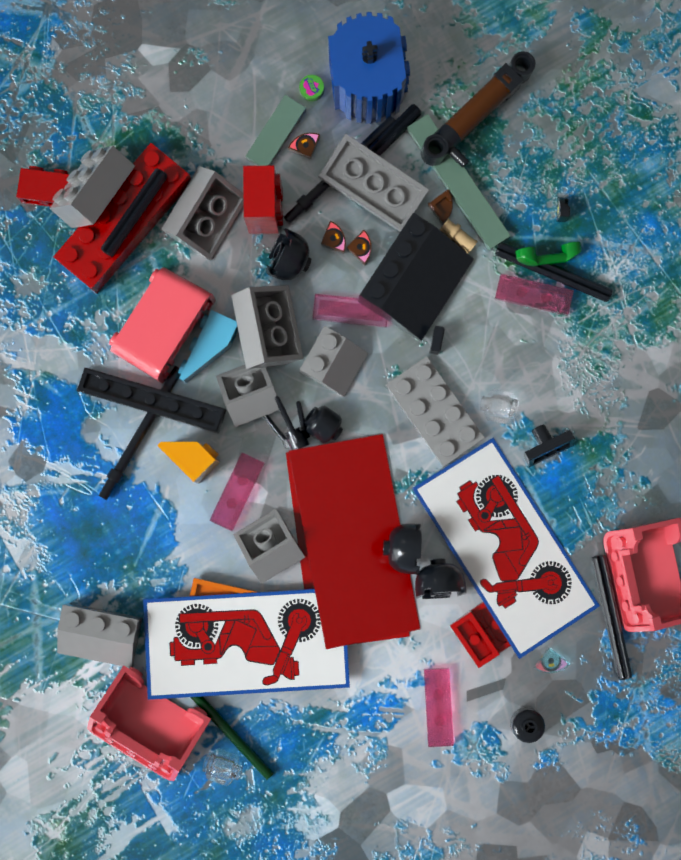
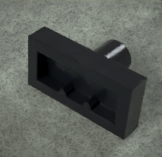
[524,424,575,467]

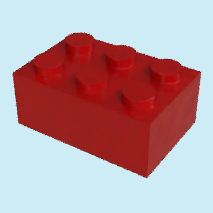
[243,165,283,234]

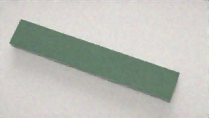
[407,114,510,251]

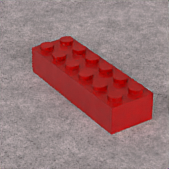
[53,143,191,294]

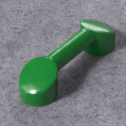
[515,242,582,266]

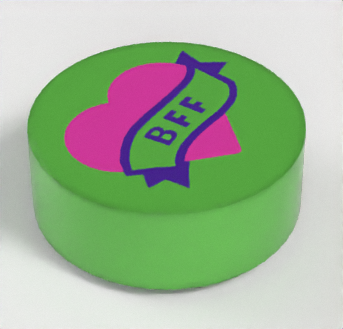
[299,75,325,101]

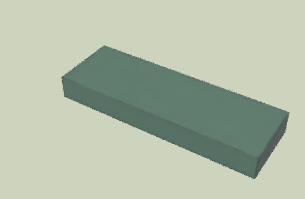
[245,95,306,166]

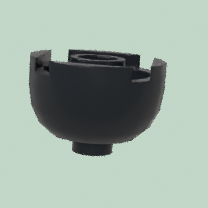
[266,228,312,280]
[383,523,422,575]
[415,559,467,599]

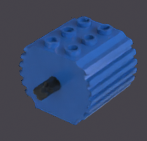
[328,12,410,124]

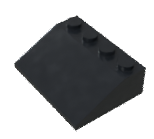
[358,213,474,341]

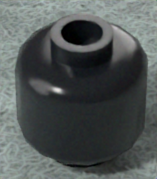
[304,405,343,443]
[510,707,545,743]

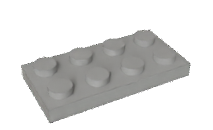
[318,134,429,232]
[385,356,485,467]

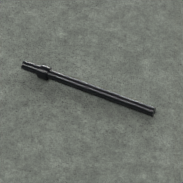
[284,116,395,224]
[98,366,181,500]

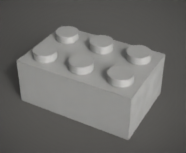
[49,146,135,228]
[231,285,304,369]

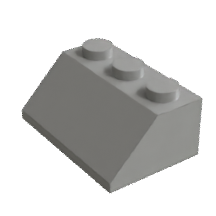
[161,166,244,261]
[57,603,143,668]

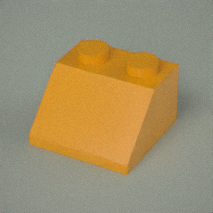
[157,442,220,484]

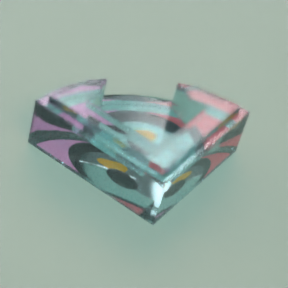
[534,648,570,673]

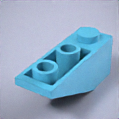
[178,310,238,383]

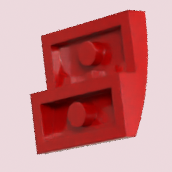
[450,602,511,668]

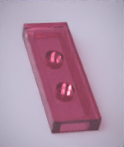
[494,274,574,316]
[312,294,387,328]
[209,453,265,531]
[424,668,454,747]

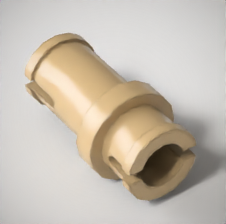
[440,218,478,253]

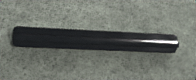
[495,242,613,302]
[592,555,632,680]

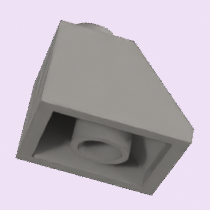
[300,326,368,397]
[216,365,279,427]
[233,509,305,584]

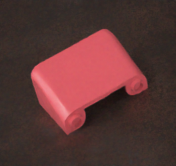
[109,267,216,384]
[603,518,681,632]
[87,666,211,781]

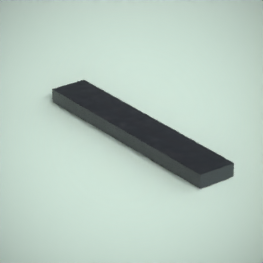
[77,367,227,434]

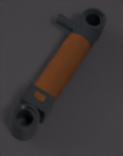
[420,51,536,167]

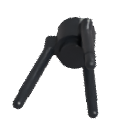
[263,396,310,450]

